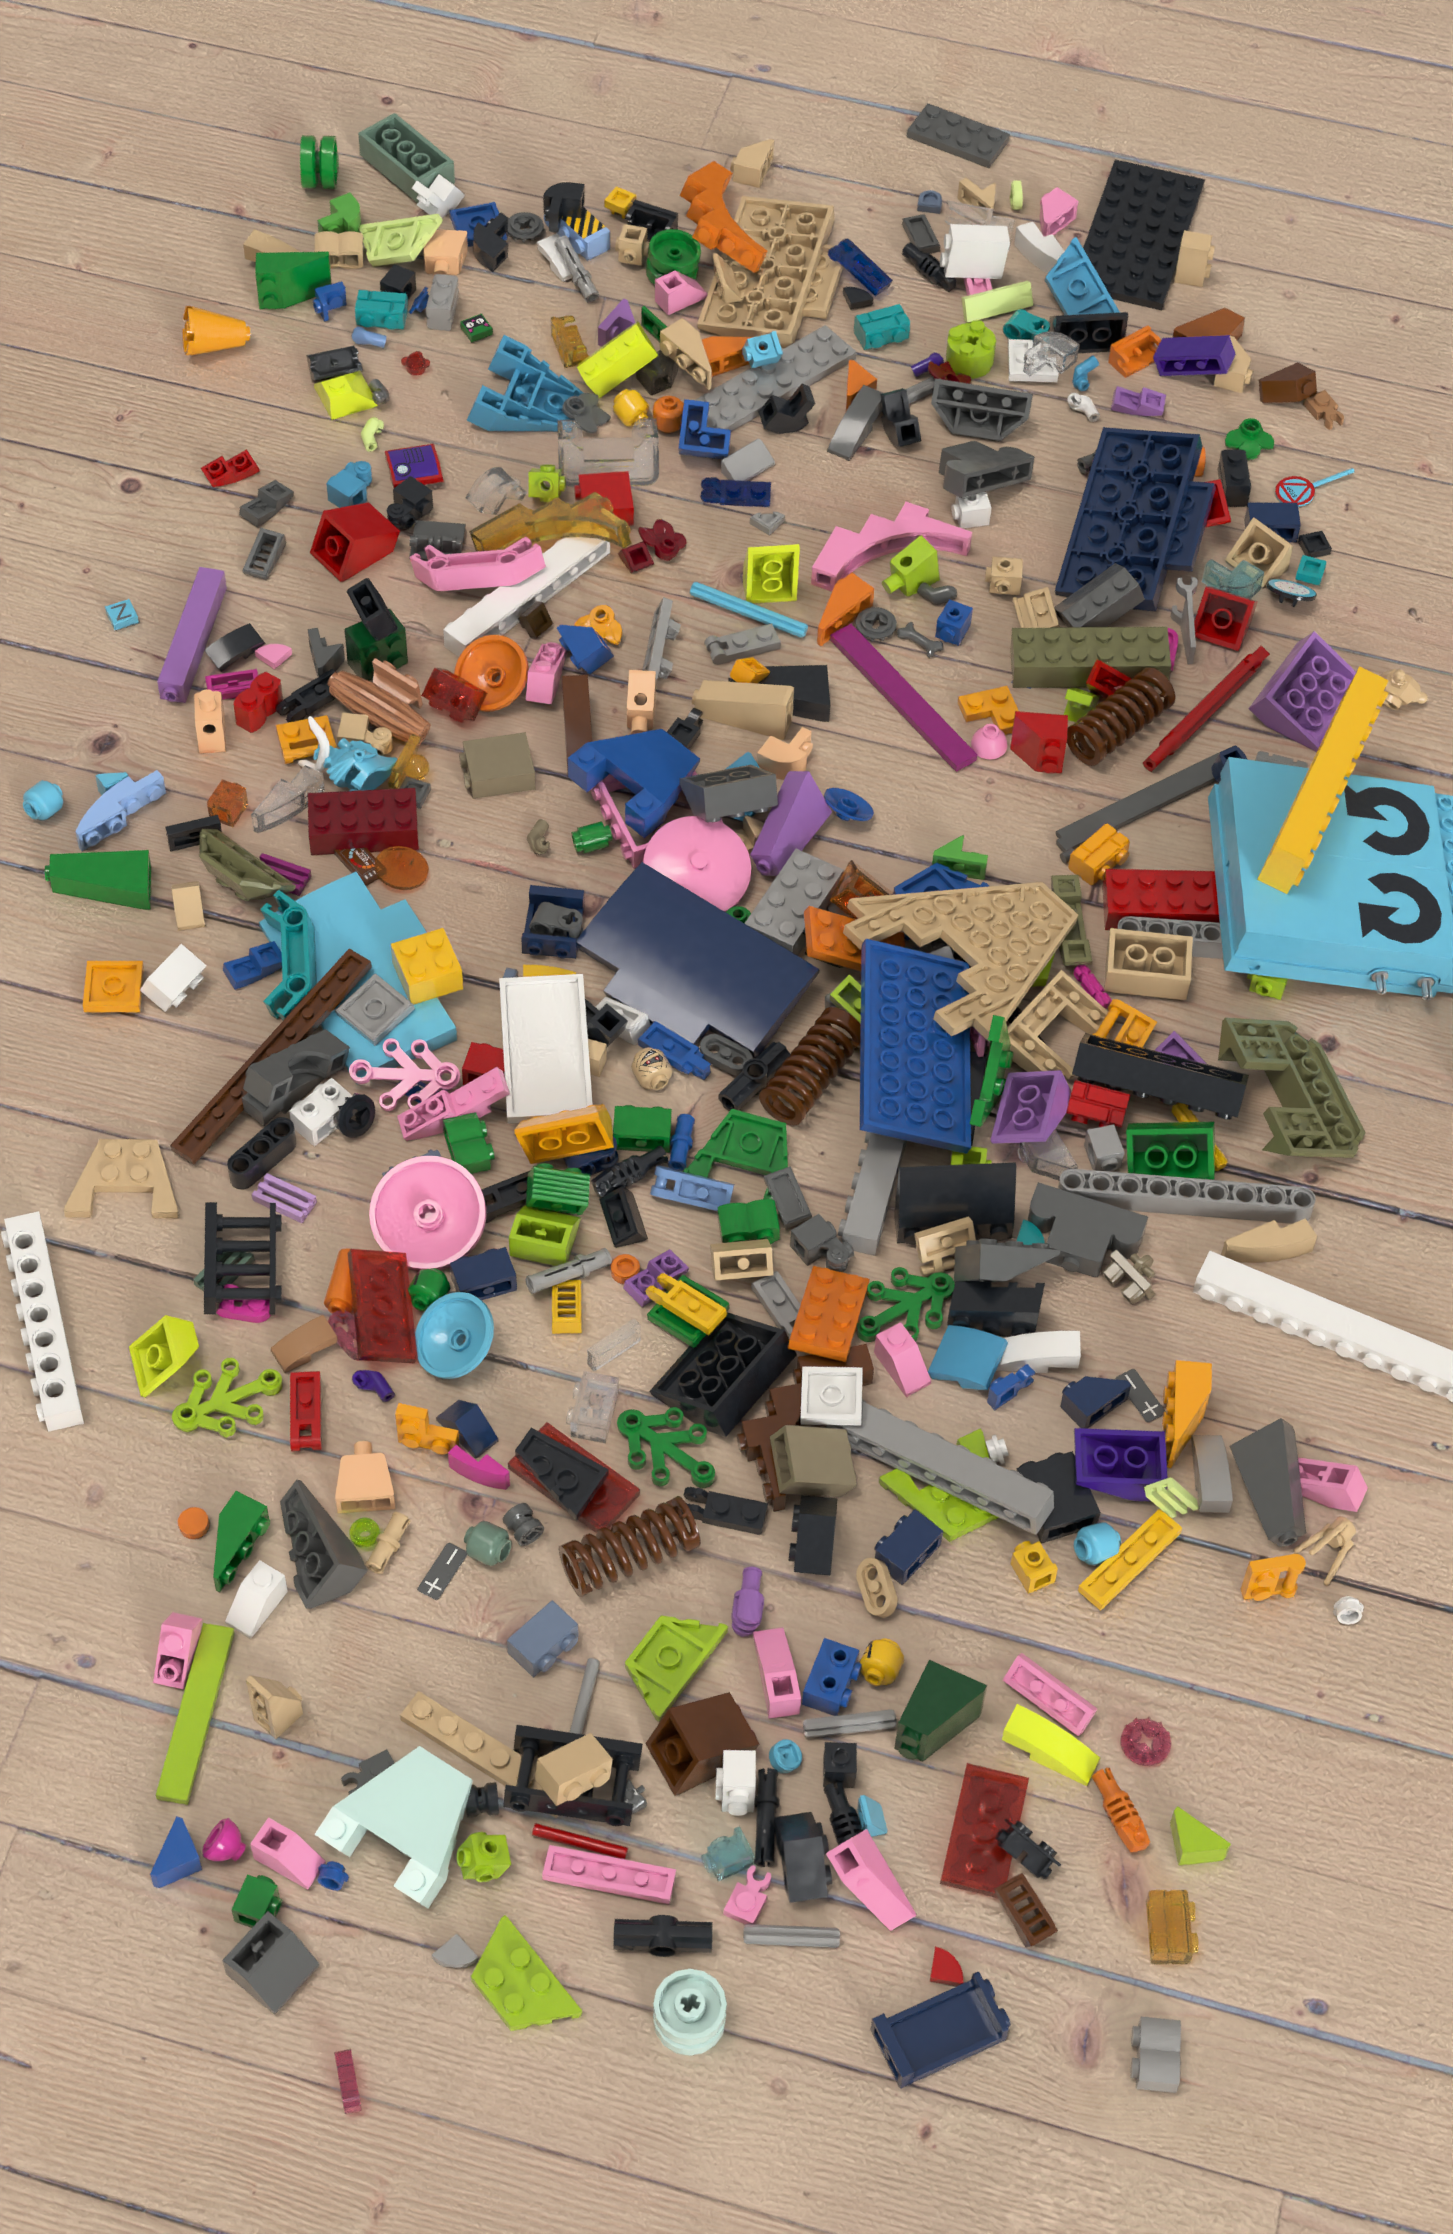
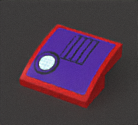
[384,444,443,488]

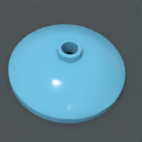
[414,1292,494,1379]

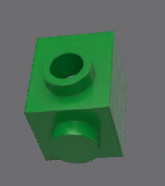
[231,1874,282,1928]

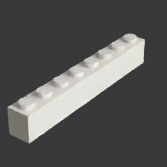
[443,520,610,657]

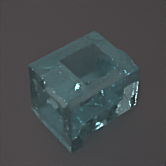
[701,1826,754,1881]

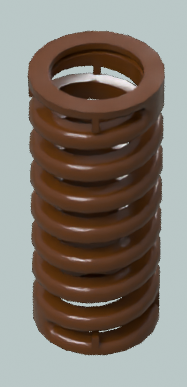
[1067,667,1176,766]
[759,1007,861,1126]
[559,1496,701,1597]

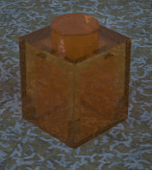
[207,779,248,827]

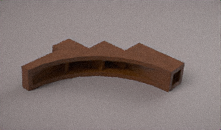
[737,1344,874,1512]

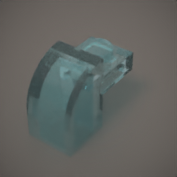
[1202,559,1264,599]

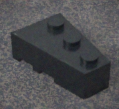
[947,1281,1045,1337]

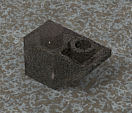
[636,350,679,396]

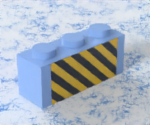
[544,208,610,261]

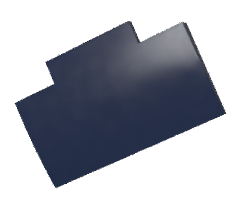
[1055,427,1216,612]
[577,862,820,1059]

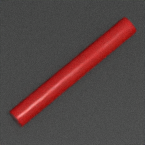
[532,1823,628,1859]

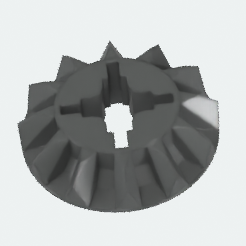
[507,212,544,242]
[856,607,897,642]

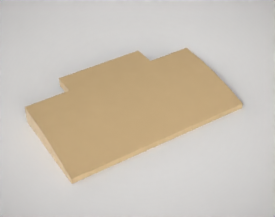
[697,196,847,348]

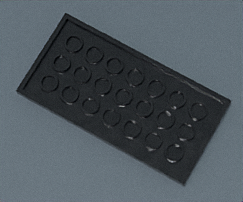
[1083,159,1205,311]

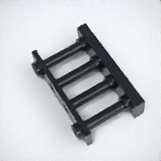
[204,1202,282,1315]
[503,1725,643,1826]

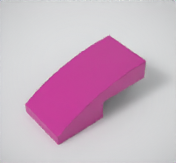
[448,1445,510,1490]

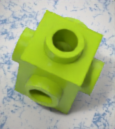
[528,464,566,502]
[457,1832,511,1882]

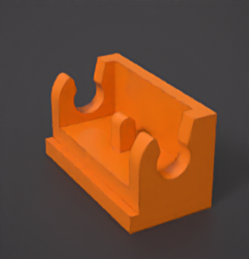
[1108,325,1161,378]

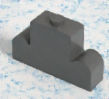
[938,441,1035,498]
[1028,1182,1148,1277]

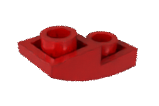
[201,449,260,487]

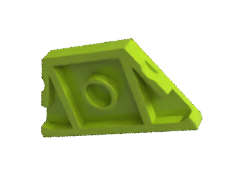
[625,1615,728,1722]
[471,1915,582,2031]

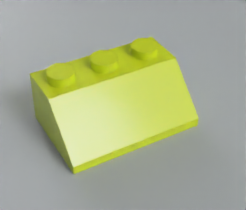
[577,321,659,399]

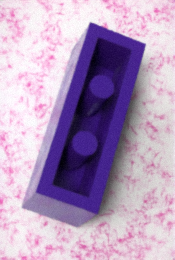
[1153,335,1236,376]

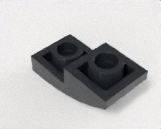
[204,623,265,672]

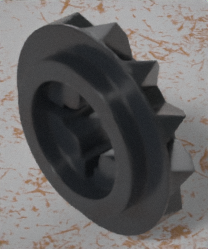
[335,1093,376,1138]

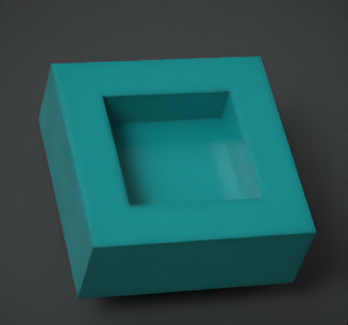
[1295,555,1327,586]

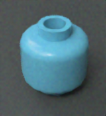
[22,780,63,821]
[1074,1523,1121,1565]

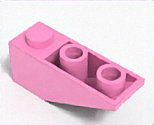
[526,642,567,704]
[753,1628,801,1719]
[826,1829,917,1931]

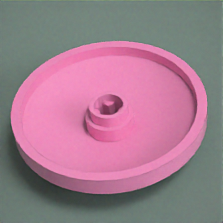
[643,816,751,912]
[369,1156,486,1271]

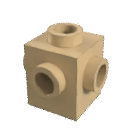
[615,224,650,266]
[985,557,1023,595]

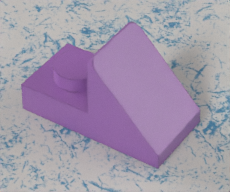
[598,298,635,347]

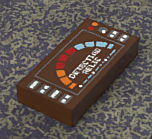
[334,848,386,886]

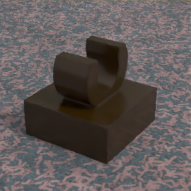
[518,601,553,638]

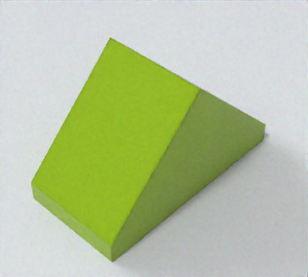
[1170,1806,1231,1866]

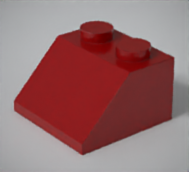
[1194,586,1258,651]
[1010,711,1068,774]

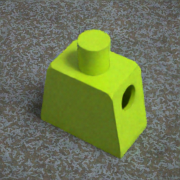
[882,535,940,597]

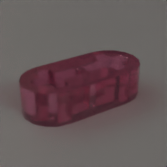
[328,1311,373,1361]
[334,2048,362,2115]

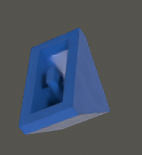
[150,1816,202,1888]

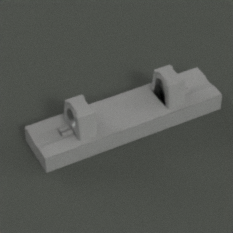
[642,597,681,680]

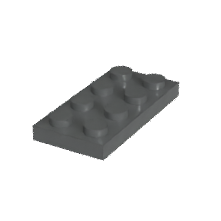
[906,103,1010,168]

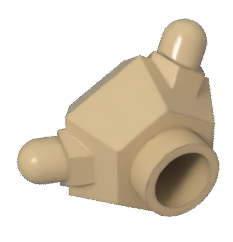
[1377,669,1428,710]

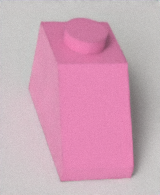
[1039,187,1078,237]
[874,1322,931,1397]

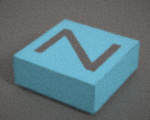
[105,599,139,630]

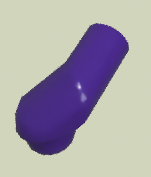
[911,353,944,377]
[352,1370,395,1402]

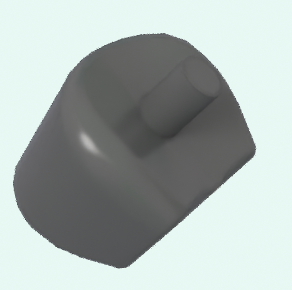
[624,1779,647,1814]

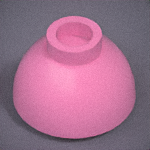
[971,724,1007,759]

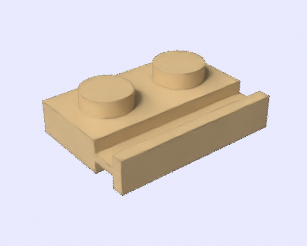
[1013,587,1060,628]

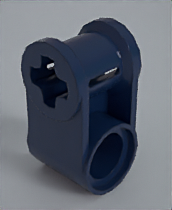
[563,1136,619,1176]

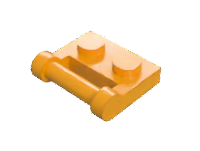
[276,715,337,764]
[1092,999,1157,1047]
[1240,1554,1306,1601]

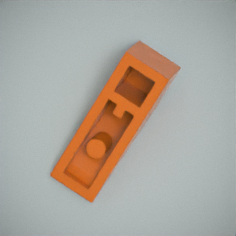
[702,336,765,377]
[817,572,874,646]

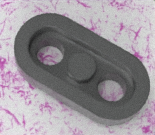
[700,1034,752,1076]

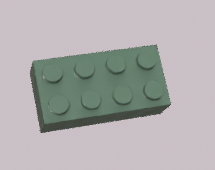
[358,113,455,203]

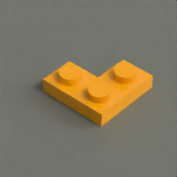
[958,686,1019,735]
[395,1403,460,1455]

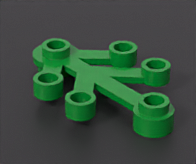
[857,1267,955,1342]
[617,1407,715,1488]

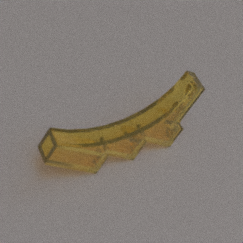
[469,492,632,552]

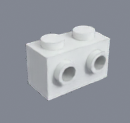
[140,944,207,1012]
[289,1078,356,1147]
[716,1750,756,1816]

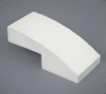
[537,233,573,282]

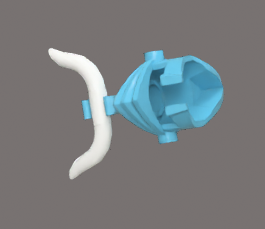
[298,716,398,791]

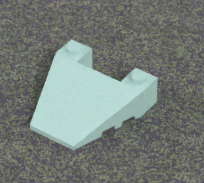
[315,1746,473,1908]

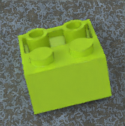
[509,1206,581,1266]

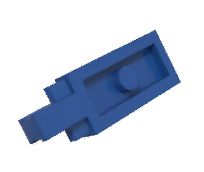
[638,1021,711,1080]

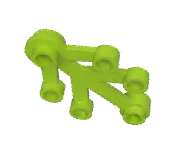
[172,1358,283,1437]

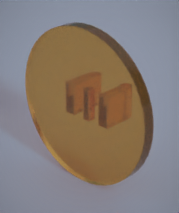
[374,846,429,890]

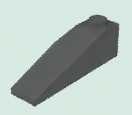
[280,1480,368,1609]

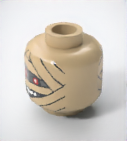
[631,1048,673,1090]

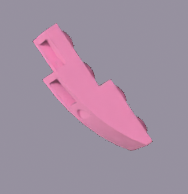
[397,1067,510,1141]

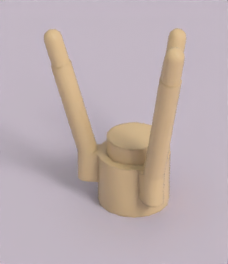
[1294,1516,1356,1586]

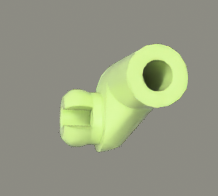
[361,417,384,452]

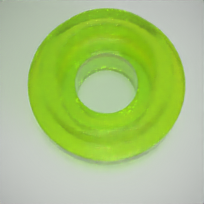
[349,1517,380,1548]

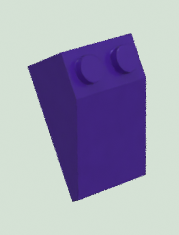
[1074,1428,1168,1502]

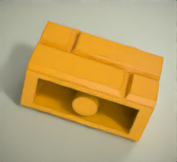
[1068,823,1130,885]

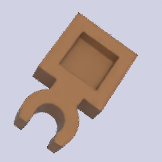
[1303,390,1344,430]

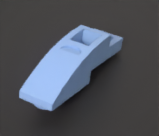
[75,770,166,851]

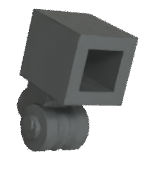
[790,1214,854,1272]

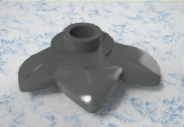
[562,393,611,433]

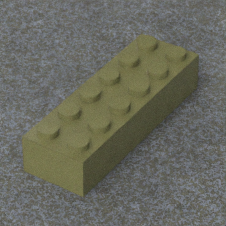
[1010,627,1171,688]

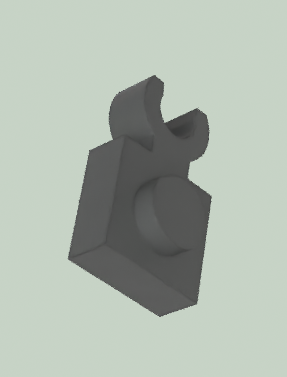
[341,1749,395,1795]

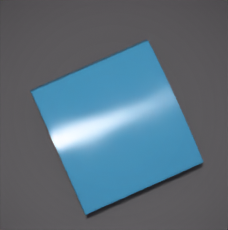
[928,1325,1008,1390]

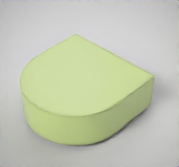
[1009,181,1023,210]

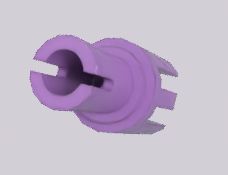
[731,1567,764,1637]

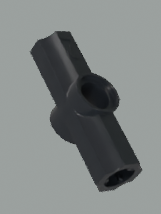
[718,1042,790,1111]
[613,1915,713,1957]

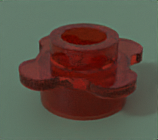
[401,351,430,376]

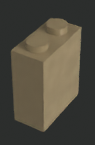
[459,732,536,799]
[770,1425,857,1497]

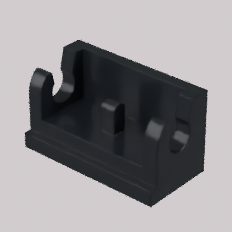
[625,200,678,242]
[306,345,363,380]

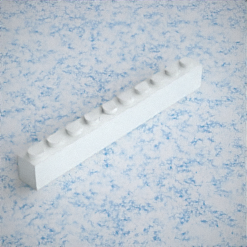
[1193,1251,1453,1402]

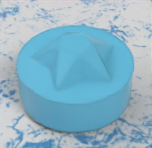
[769,1739,802,1773]

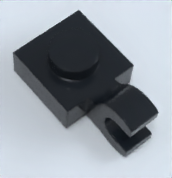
[667,708,703,749]

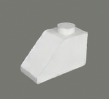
[225,1560,288,1639]

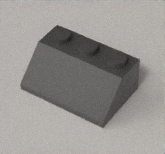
[1054,563,1145,627]
[679,764,778,822]

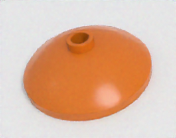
[454,635,528,712]

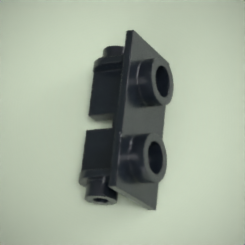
[995,1819,1061,1880]

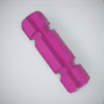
[1073,965,1112,1009]

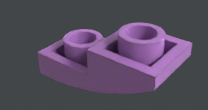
[623,1249,689,1307]

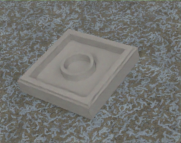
[335,974,415,1046]

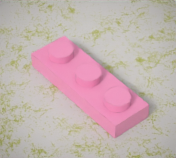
[1003,1653,1098,1736]

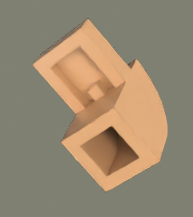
[757,727,813,779]

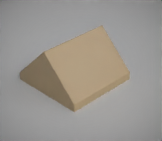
[1225,517,1293,588]

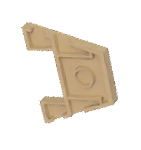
[64,1139,179,1219]

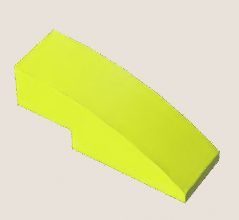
[1002,1704,1100,1786]

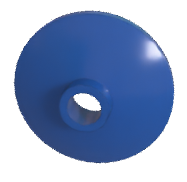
[824,788,874,821]

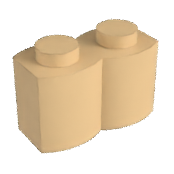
[315,231,363,269]

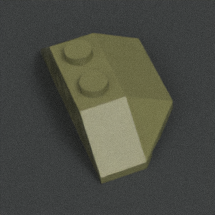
[199,829,296,901]

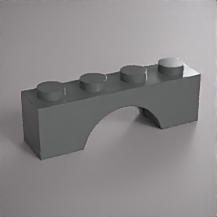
[243,1029,350,1107]

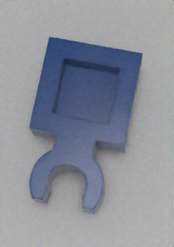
[987,1364,1035,1411]

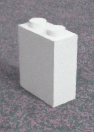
[940,224,1010,279]

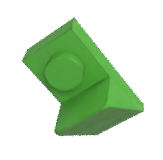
[932,835,988,880]

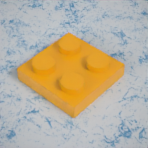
[83,961,144,1012]

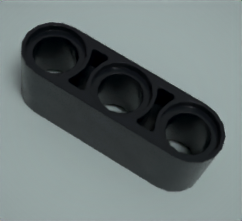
[227,1117,296,1190]

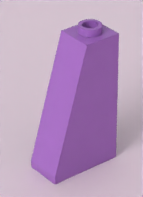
[750,771,832,876]

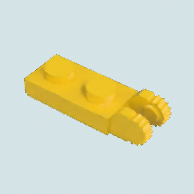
[645,1273,727,1335]

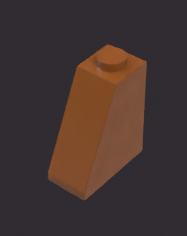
[1173,308,1245,340]

